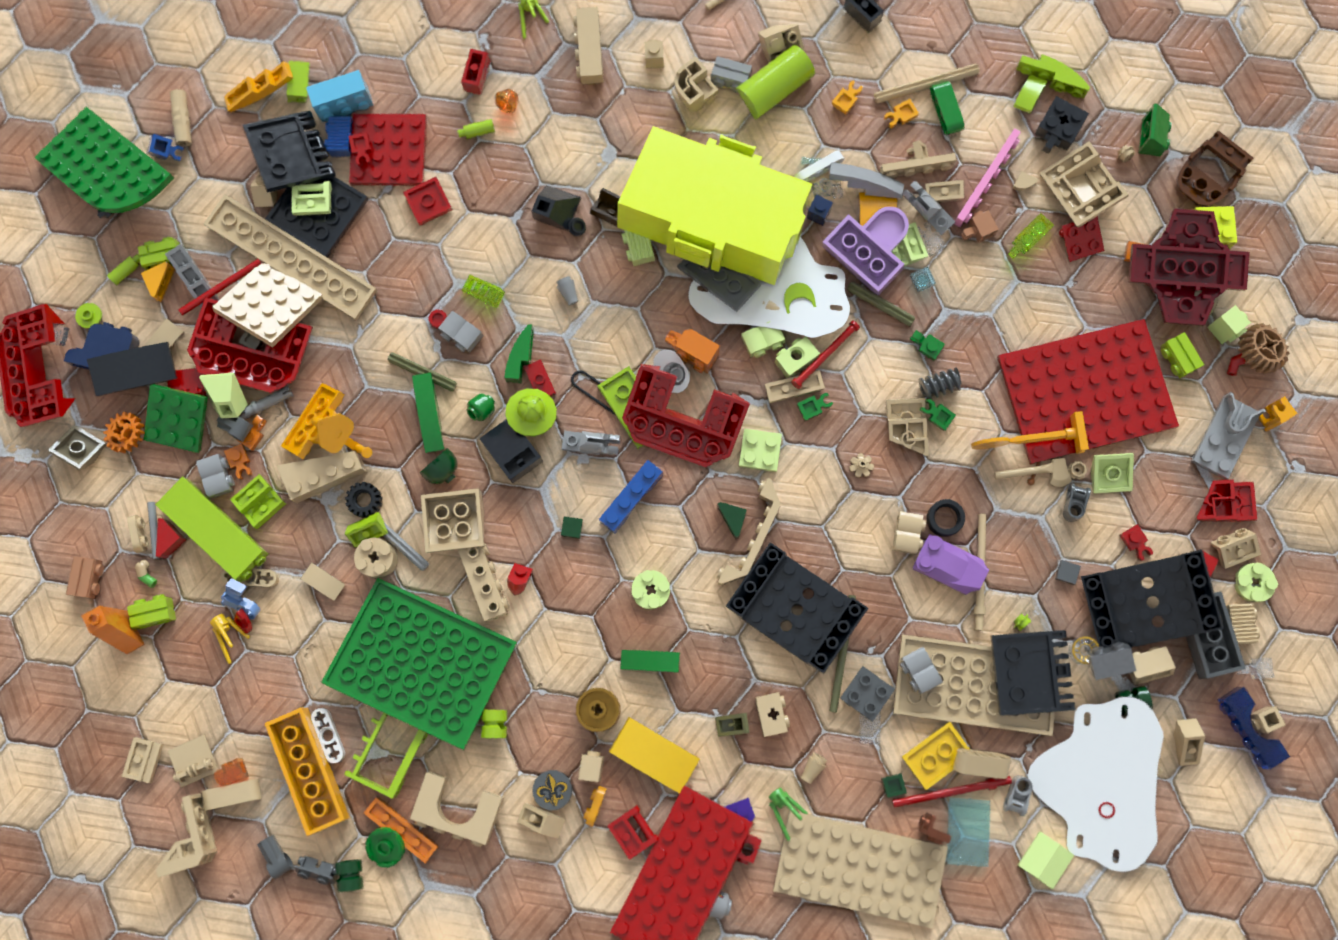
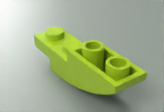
[1016,54,1090,98]

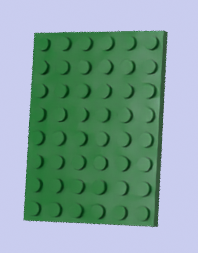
[321,578,517,751]

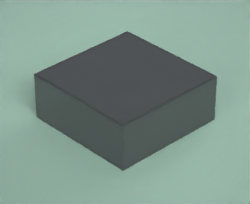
[1055,560,1081,585]

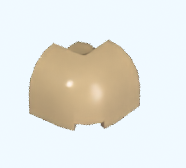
[674,56,718,112]

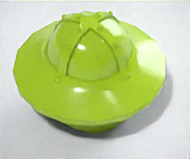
[505,388,557,437]

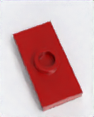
[524,359,556,397]

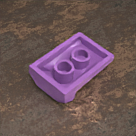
[913,534,989,595]

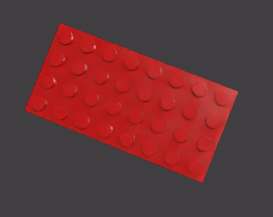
[610,785,755,940]

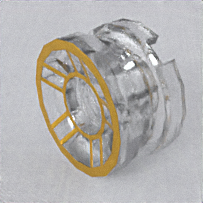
[1068,636,1099,665]

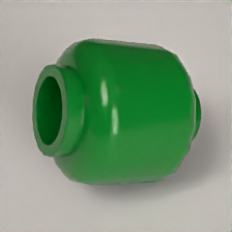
[466,393,495,421]

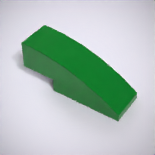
[504,324,534,383]
[620,650,680,673]

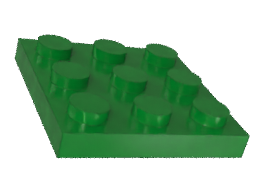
[143,384,208,453]

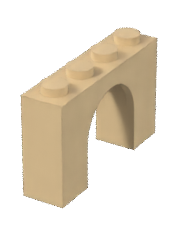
[410,772,504,847]

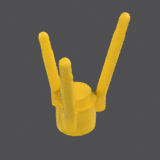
[210,614,250,664]

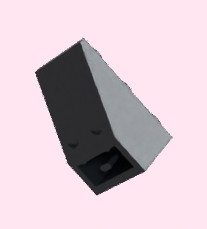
[479,419,543,484]

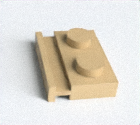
[122,737,164,784]

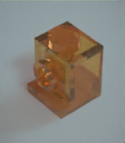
[214,758,249,786]

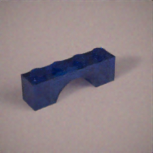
[1217,687,1290,769]

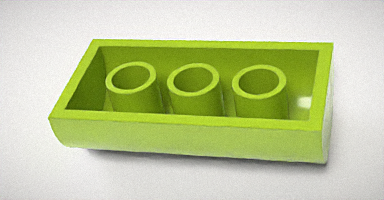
[736,45,815,119]

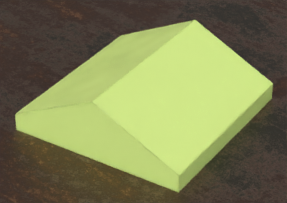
[1090,453,1134,493]
[1018,831,1074,889]

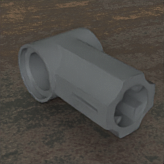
[217,416,253,442]
[257,835,294,879]

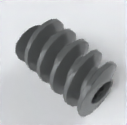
[919,367,961,399]

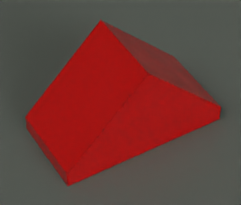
[156,518,187,559]

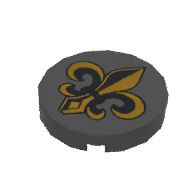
[533,770,572,810]

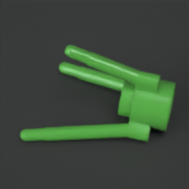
[768,788,808,841]

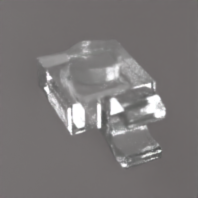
[1237,657,1275,679]

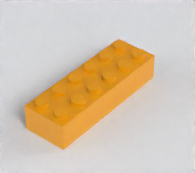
[264,707,350,836]

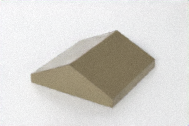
[48,425,106,471]

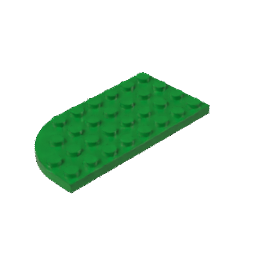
[34,106,174,213]

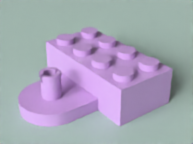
[823,207,909,296]

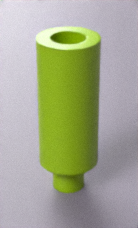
[457,119,495,139]
[107,254,140,285]

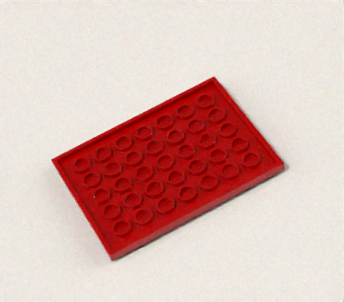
[997,319,1179,465]

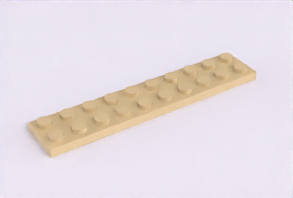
[204,194,377,321]

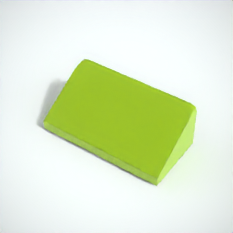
[345,512,388,548]

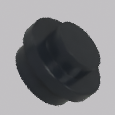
[568,218,586,236]

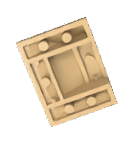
[1040,142,1129,228]

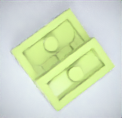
[892,222,928,266]

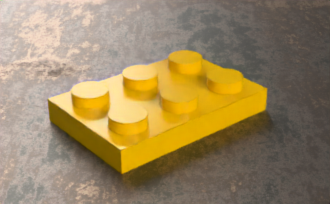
[901,722,970,790]

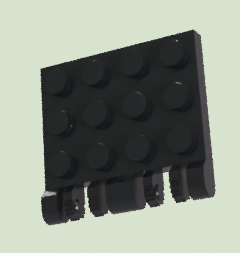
[243,111,336,193]
[990,630,1076,716]

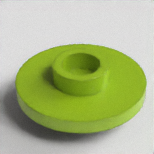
[75,303,102,329]

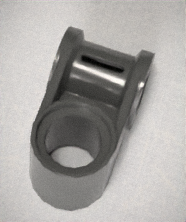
[1063,483,1091,522]

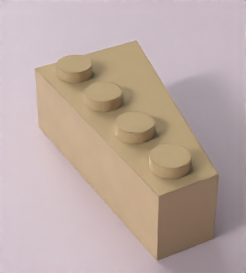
[277,451,367,503]

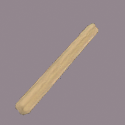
[874,64,980,103]

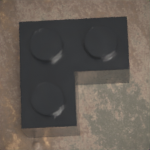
[843,0,884,33]

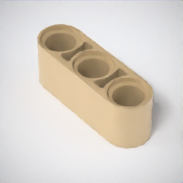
[953,748,1012,779]
[201,779,262,811]

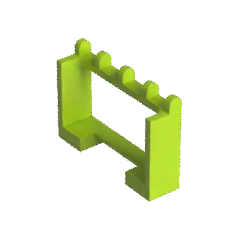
[344,713,428,799]

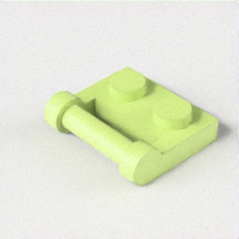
[292,181,332,216]

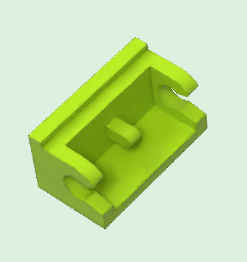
[286,61,310,103]

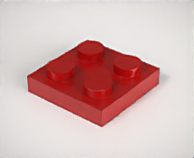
[403,177,453,226]

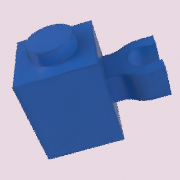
[146,134,184,161]

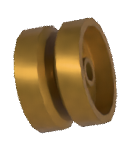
[576,688,620,732]

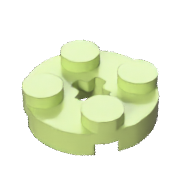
[1235,563,1278,602]
[632,570,670,609]

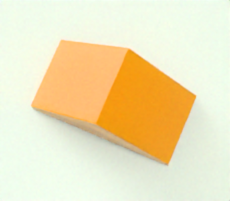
[141,262,175,302]

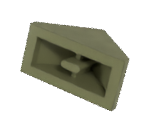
[715,713,749,737]

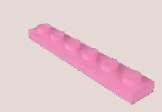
[955,128,1021,227]

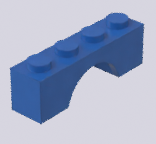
[599,460,663,534]

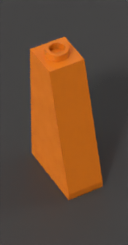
[81,605,145,654]

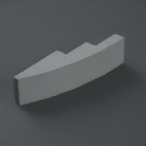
[829,162,904,198]
[165,244,220,308]

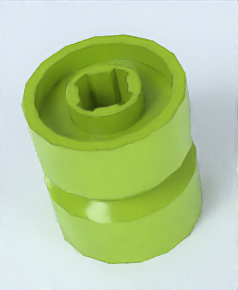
[481,710,508,738]

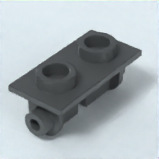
[294,856,336,885]

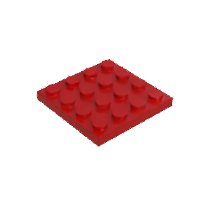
[349,114,427,186]

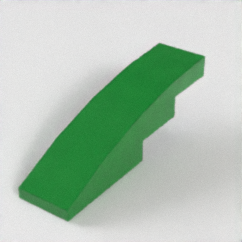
[412,372,445,453]

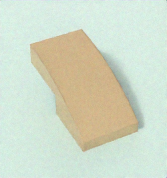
[300,562,345,601]

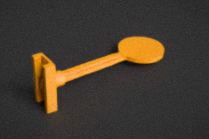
[971,411,1089,454]

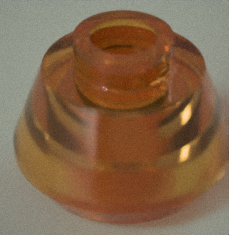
[495,89,519,113]

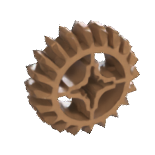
[1237,323,1290,374]

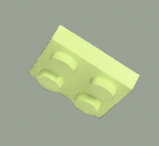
[739,428,782,472]

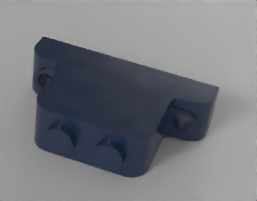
[63,322,140,370]

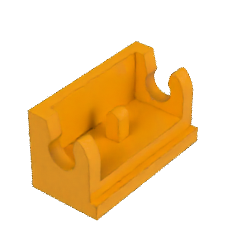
[1259,396,1298,432]

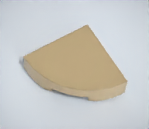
[1012,171,1038,191]

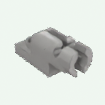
[902,181,956,235]
[562,430,620,455]

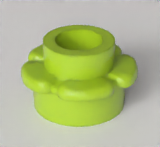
[1013,614,1031,631]

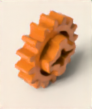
[103,412,145,454]

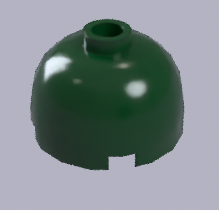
[419,448,458,485]

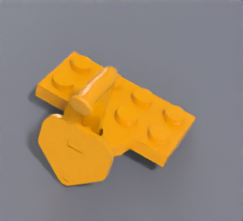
[281,383,372,459]

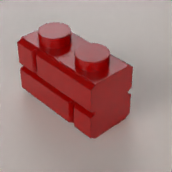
[461,49,491,95]

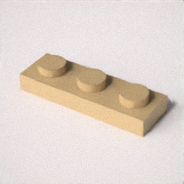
[764,370,825,404]

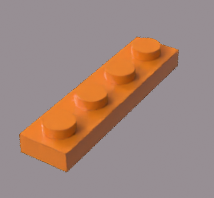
[364,797,439,863]

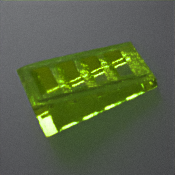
[461,275,505,308]

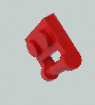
[607,805,659,860]

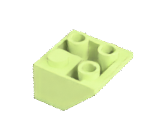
[199,373,248,418]

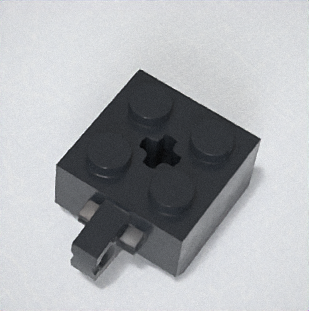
[1035,96,1089,154]

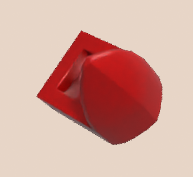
[507,563,533,596]

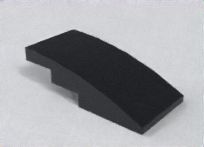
[87,342,178,396]

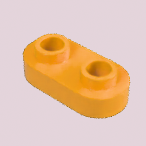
[583,786,607,827]

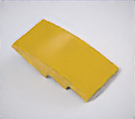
[609,717,700,794]

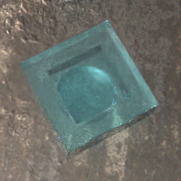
[910,267,936,292]

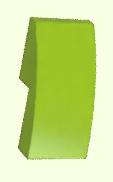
[1013,74,1047,113]

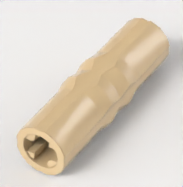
[170,89,192,147]

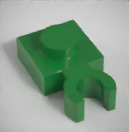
[797,393,833,421]
[920,399,956,431]

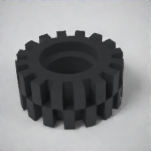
[345,482,383,518]

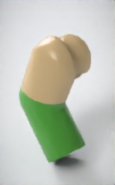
[135,560,157,588]

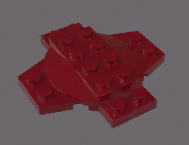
[1128,209,1250,326]

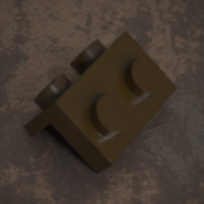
[590,188,621,227]

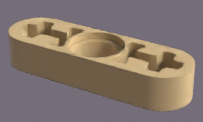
[221,569,279,588]

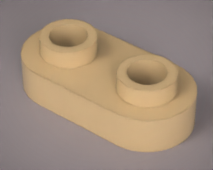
[127,515,149,553]

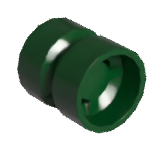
[1115,685,1153,717]
[335,859,364,892]

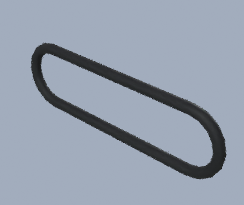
[571,370,615,415]

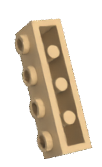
[573,7,603,84]
[458,543,510,622]

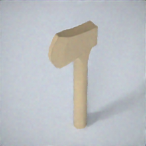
[994,458,1072,487]

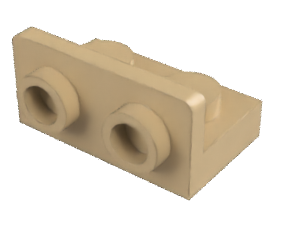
[1211,528,1261,569]

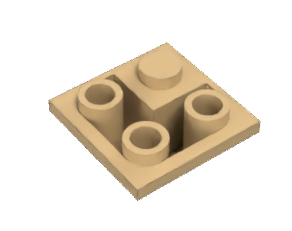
[758,24,805,64]

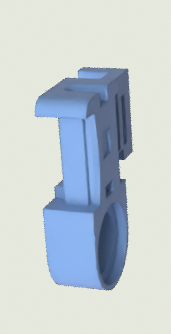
[221,578,260,620]

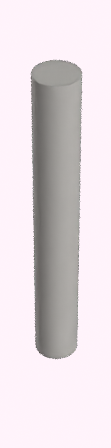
[147,502,160,559]

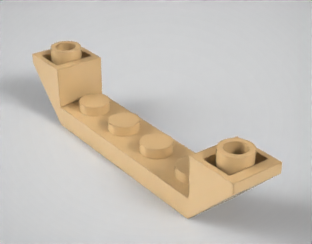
[716,478,781,586]

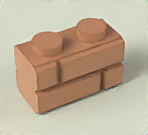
[66,556,104,599]

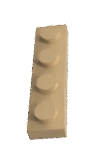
[879,153,956,179]

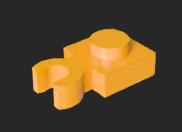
[831,80,863,115]
[884,99,919,128]

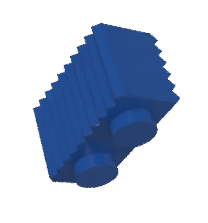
[324,116,353,157]

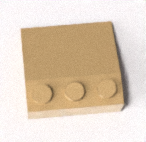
[421,489,484,553]

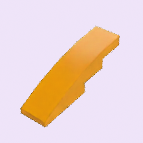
[224,61,293,112]

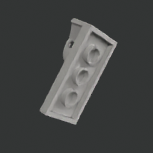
[1191,392,1266,480]

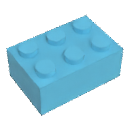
[306,70,374,122]

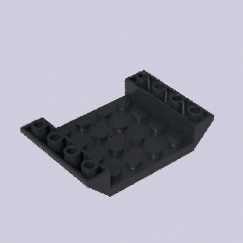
[726,542,869,674]
[1081,549,1224,648]

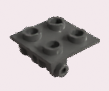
[840,666,895,722]

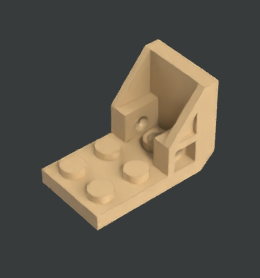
[156,793,217,878]

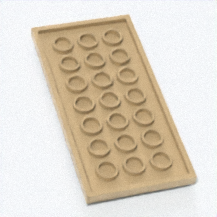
[892,635,1060,736]
[773,810,948,929]

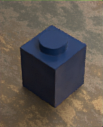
[806,195,833,226]

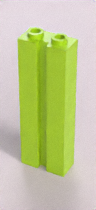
[155,476,268,582]

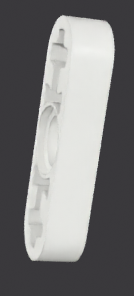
[794,150,844,182]
[311,708,345,763]

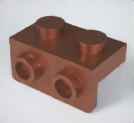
[918,812,952,845]

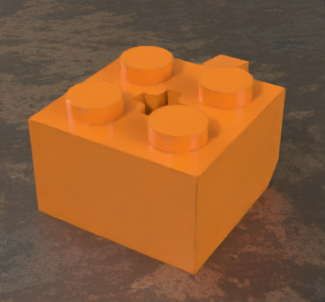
[665,329,720,374]

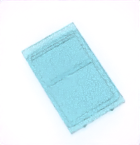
[947,798,990,867]

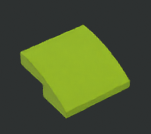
[230,474,286,529]

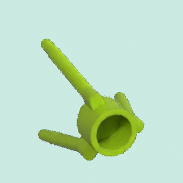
[518,0,549,39]

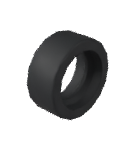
[927,499,965,537]

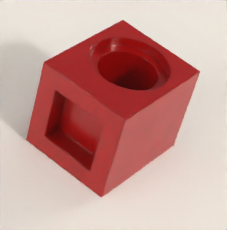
[737,834,762,865]

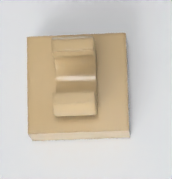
[907,140,929,160]

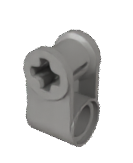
[1003,776,1033,817]

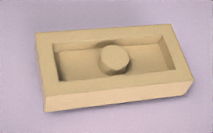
[926,180,964,202]

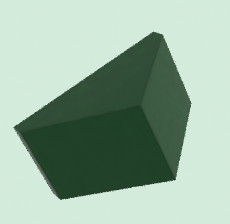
[717,502,747,540]

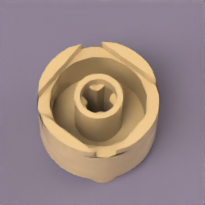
[354,538,398,579]

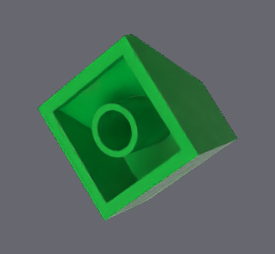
[1138,104,1172,157]

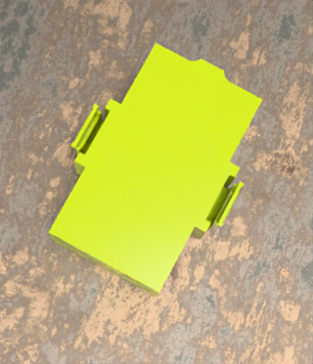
[617,126,812,285]

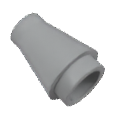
[556,276,578,306]

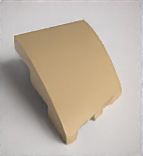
[886,398,929,456]

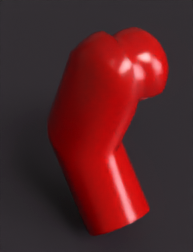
[1227,353,1246,376]

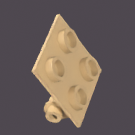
[168,735,218,788]

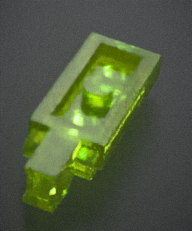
[1008,213,1055,259]

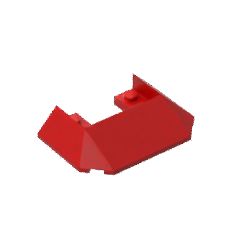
[187,297,313,393]
[0,304,76,427]
[622,364,750,467]

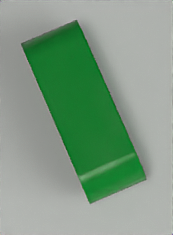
[930,81,965,135]

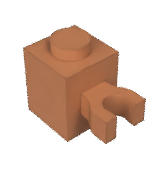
[961,210,999,243]

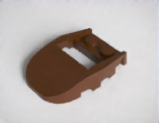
[1176,130,1254,207]

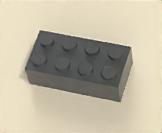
[1186,591,1246,679]

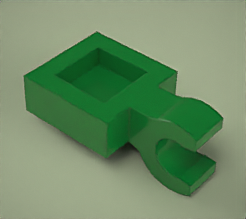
[910,330,945,361]

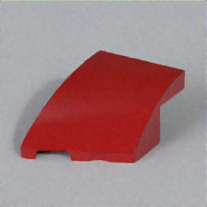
[1197,479,1257,522]

